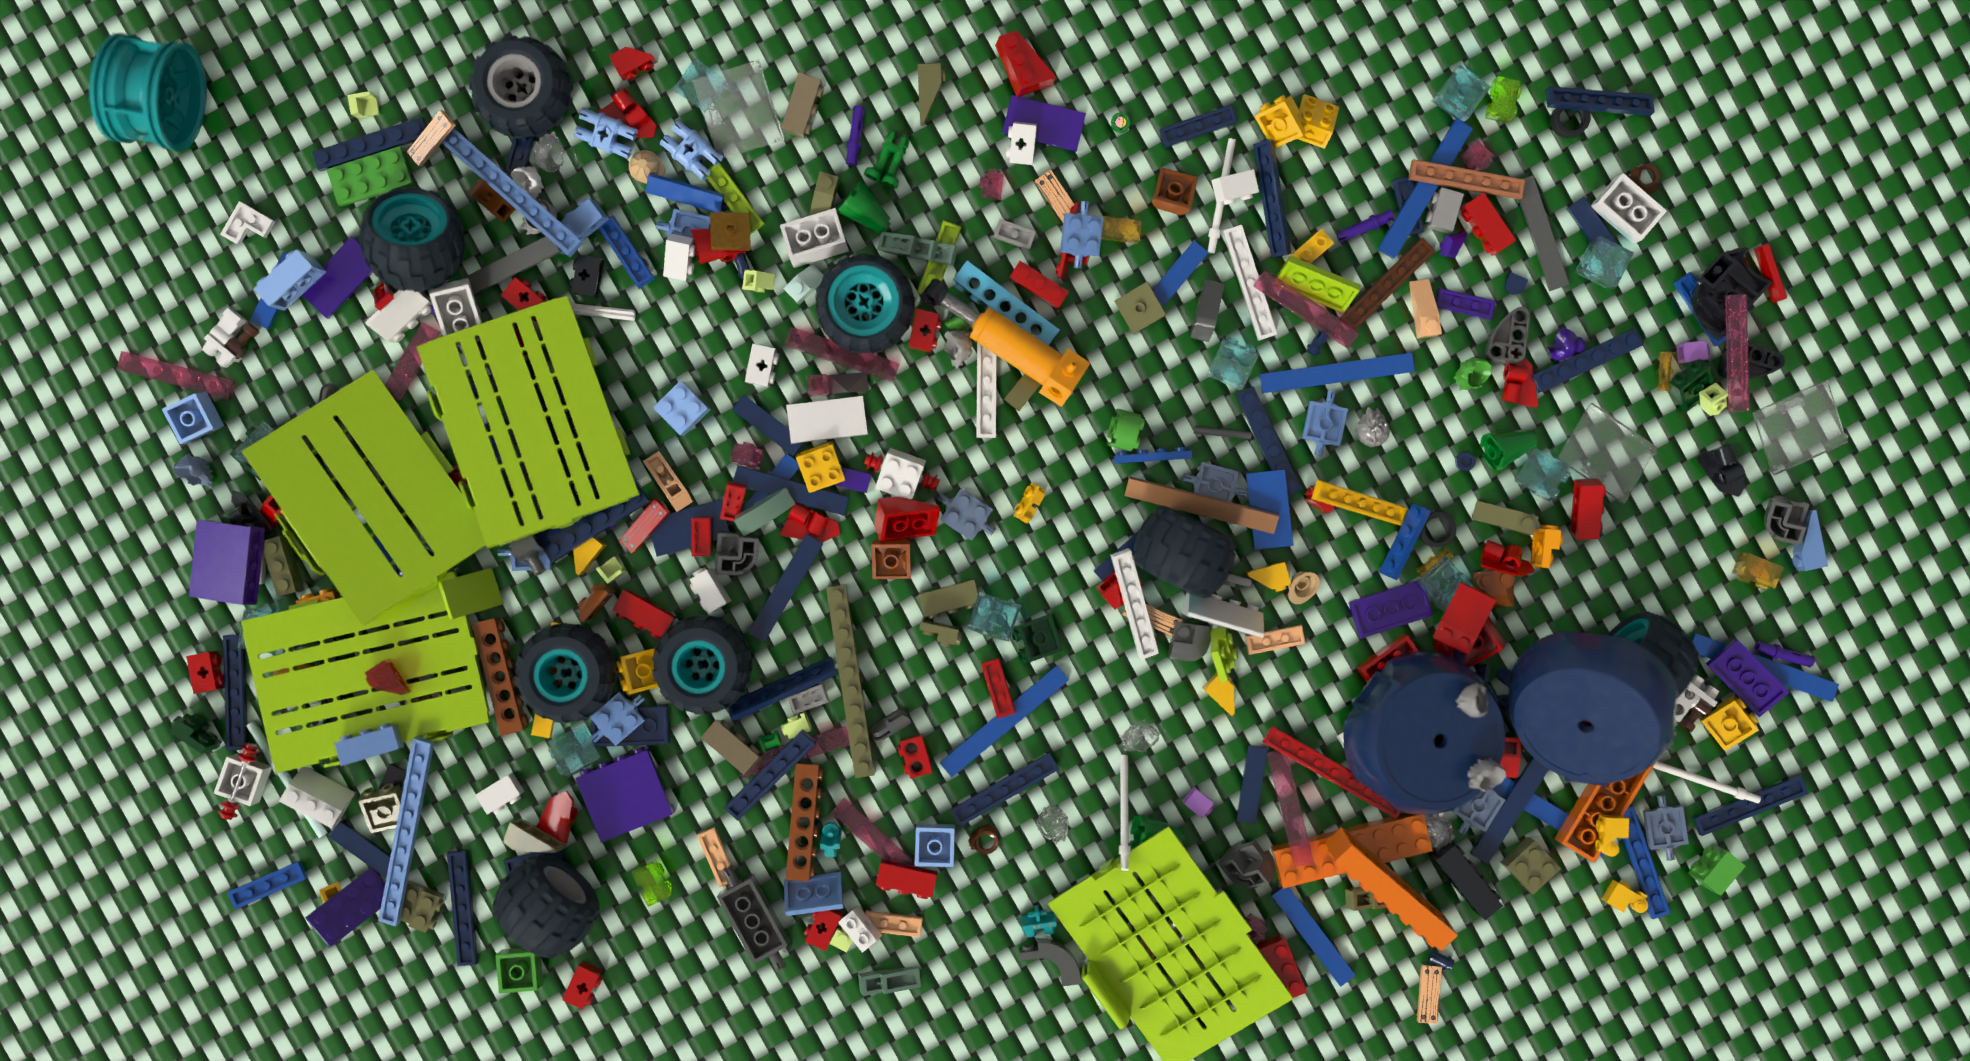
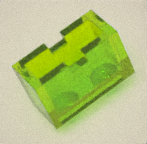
[1485,76,1522,123]
[632,859,672,907]

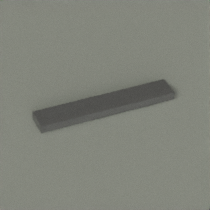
[1519,176,1569,291]
[459,236,562,295]

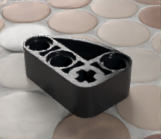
[1717,341,1785,380]

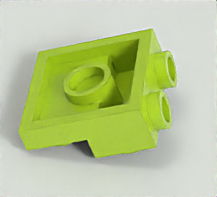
[1211,627,1238,683]

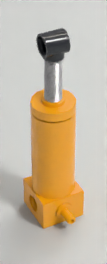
[921,279,1090,407]

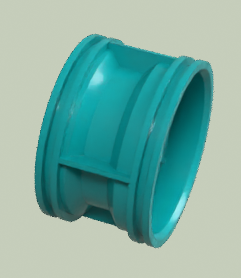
[90,33,207,151]

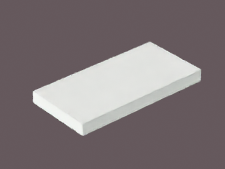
[786,396,868,444]

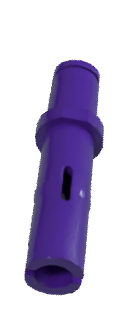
[845,106,865,166]
[1336,209,1394,243]
[1754,641,1815,668]

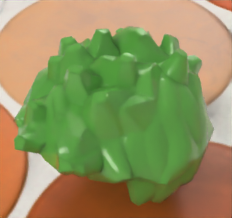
[1454,357,1492,390]

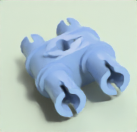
[574,107,638,159]
[660,120,723,180]

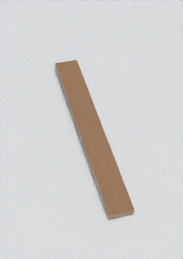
[1124,476,1279,534]

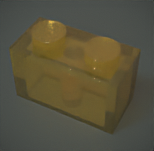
[1101,216,1142,244]
[1732,552,1784,590]

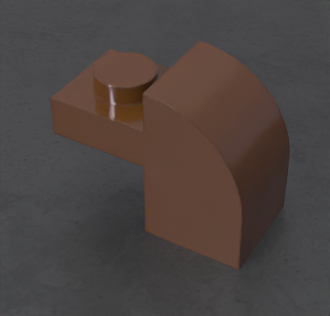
[468,178,515,223]

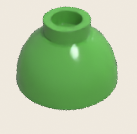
[945,313,970,331]

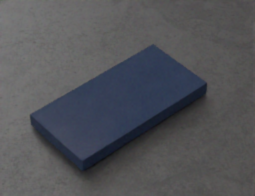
[651,499,730,557]
[591,705,670,747]

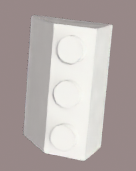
[780,208,849,268]
[365,290,432,343]
[279,766,356,828]

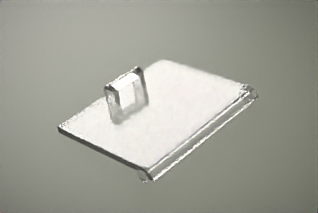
[692,60,785,158]
[1752,380,1848,475]
[1557,403,1658,504]

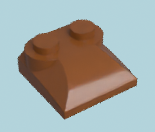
[1152,167,1198,215]
[871,538,911,579]
[1471,570,1515,608]
[577,582,616,623]

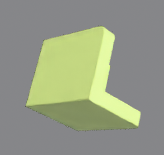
[347,91,380,118]
[596,556,627,584]

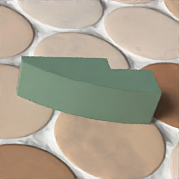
[734,487,796,536]
[858,967,921,996]

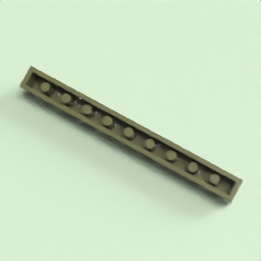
[826,584,876,778]

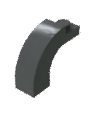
[1019,938,1081,986]

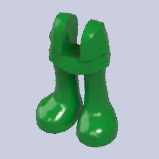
[864,130,909,188]

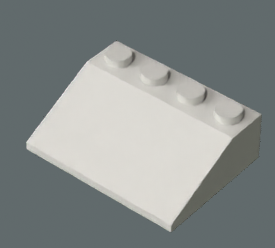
[1181,592,1264,638]

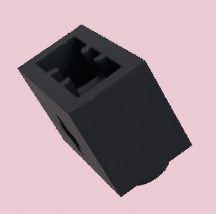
[570,254,605,298]

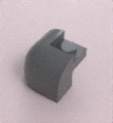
[1764,495,1809,545]
[715,531,759,575]
[1168,621,1212,662]
[1218,840,1275,889]

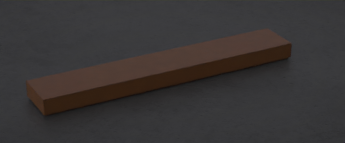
[1339,237,1435,332]

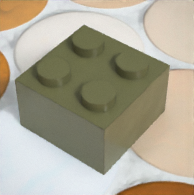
[1500,837,1561,895]

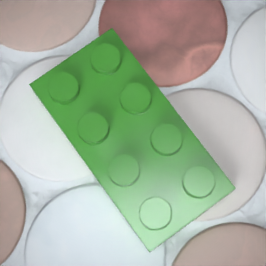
[326,146,414,207]

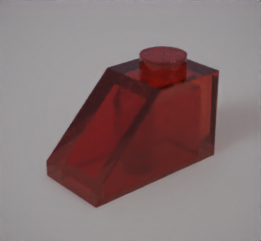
[365,659,411,695]

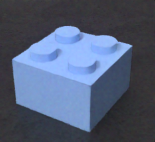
[653,381,711,436]
[162,391,224,444]
[915,823,955,867]

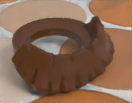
[1629,164,1660,194]
[968,824,999,854]

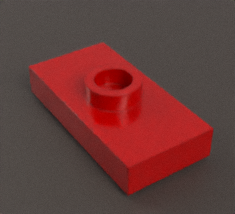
[720,481,747,522]
[691,518,712,556]

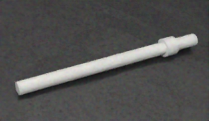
[1208,138,1236,253]
[1119,755,1131,871]
[1653,761,1761,803]

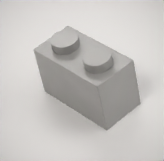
[1425,187,1464,234]

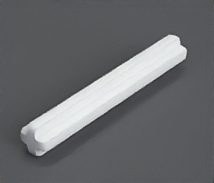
[571,303,636,321]

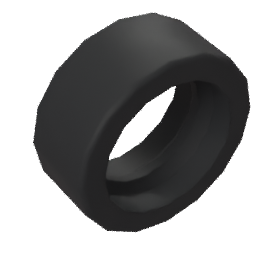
[1550,108,1591,138]
[1419,511,1456,547]

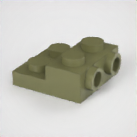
[919,620,962,647]
[358,783,402,833]
[400,881,445,933]

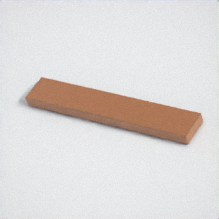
[1408,159,1525,200]

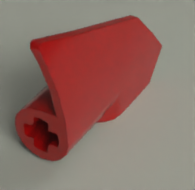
[597,88,657,138]
[690,229,751,264]
[1501,351,1538,407]
[779,502,840,543]
[1480,540,1535,576]
[536,791,578,844]

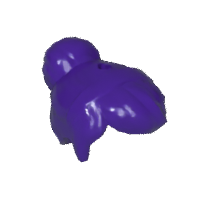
[1547,328,1586,360]

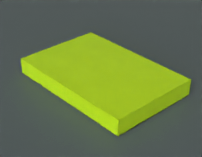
[438,568,503,620]

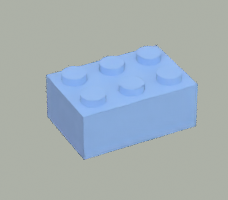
[254,249,327,311]

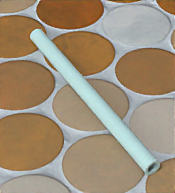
[246,721,327,838]

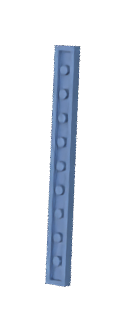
[442,128,583,257]
[378,737,434,926]

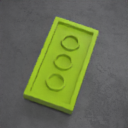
[1273,256,1361,313]

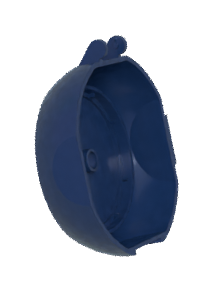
[1496,631,1679,788]
[1343,649,1506,815]

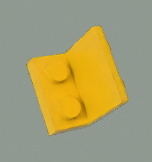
[1297,94,1339,149]
[796,441,845,493]

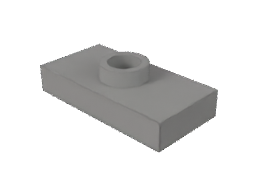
[1224,574,1252,587]
[787,683,830,715]

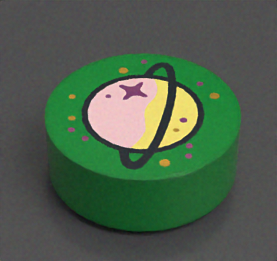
[1111,113,1130,133]

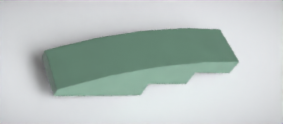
[877,232,958,266]

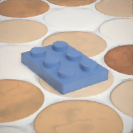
[784,872,843,916]

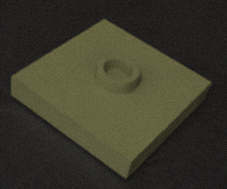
[1114,281,1167,334]

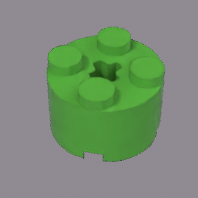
[1107,408,1145,451]

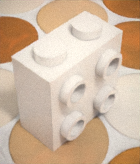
[690,567,731,613]

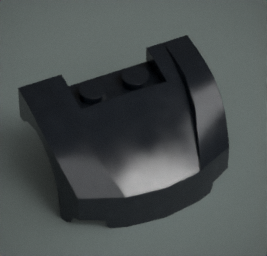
[1690,247,1773,340]

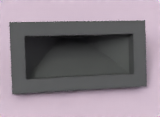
[829,372,869,394]

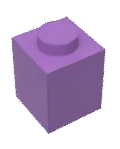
[1676,340,1710,364]
[1182,786,1214,818]

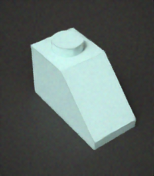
[783,264,823,305]

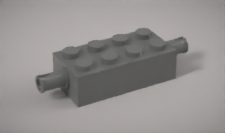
[506,485,546,576]
[717,865,790,972]

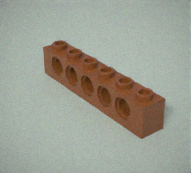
[472,617,529,736]
[786,762,823,882]

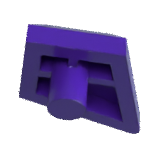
[1440,231,1468,258]

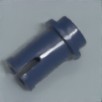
[734,254,750,280]
[1306,330,1329,356]
[1428,950,1454,971]

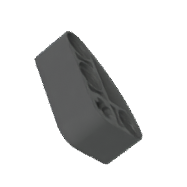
[1190,279,1224,342]
[1484,307,1530,365]

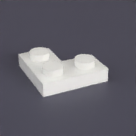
[220,201,275,245]

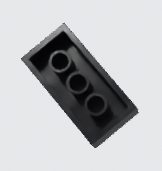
[1427,839,1503,920]

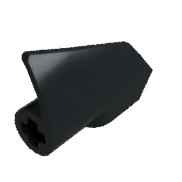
[1695,444,1746,497]
[229,491,273,536]

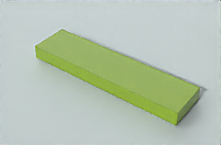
[703,163,765,235]
[917,220,961,294]

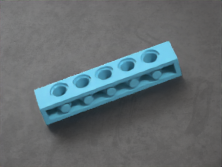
[953,261,1060,345]

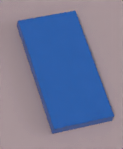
[1246,469,1294,550]

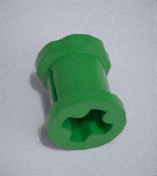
[759,730,782,752]

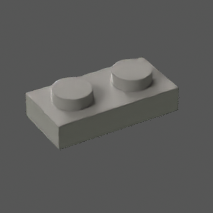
[993,219,1036,251]

